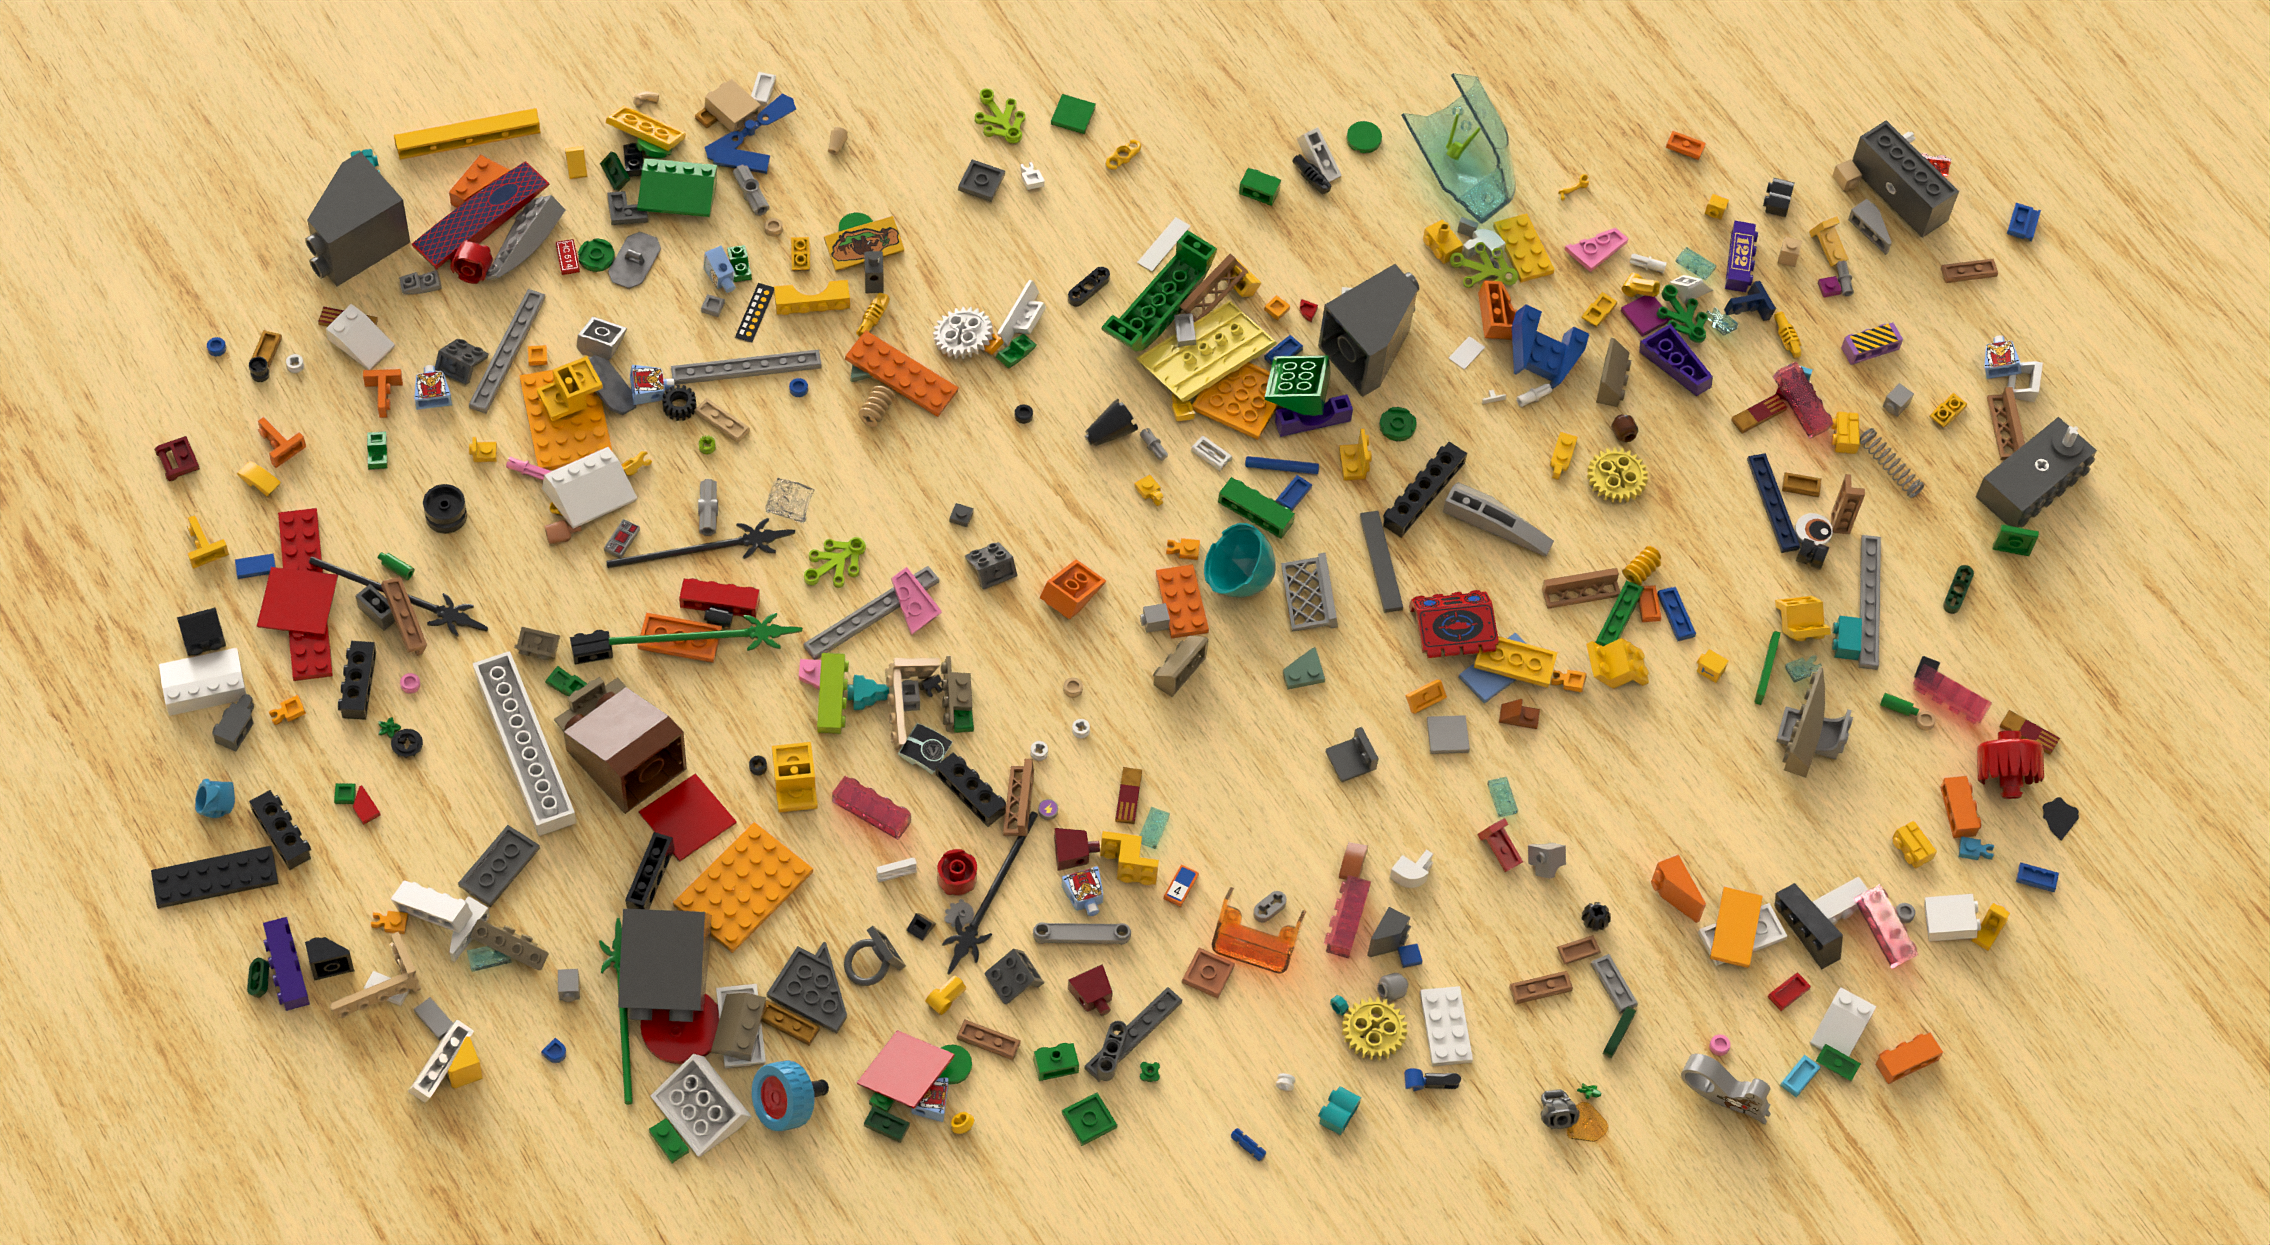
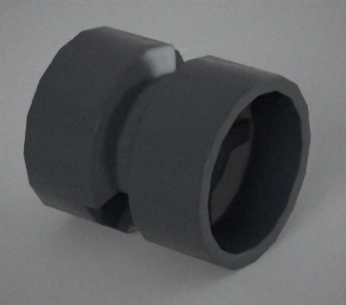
[1796,538,1829,570]

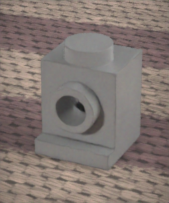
[901,680,920,711]

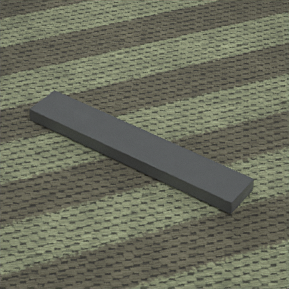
[1359,511,1403,613]
[1084,987,1182,1081]

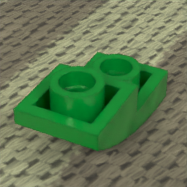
[727,245,752,282]

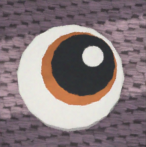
[1795,513,1833,545]

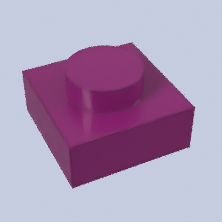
[1818,276,1842,298]

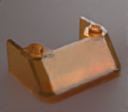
[1212,887,1306,974]

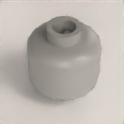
[1377,973,1408,1001]

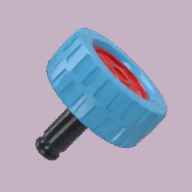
[752,1060,829,1132]

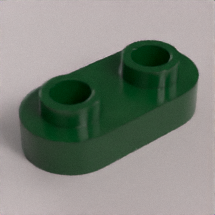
[247,957,270,998]

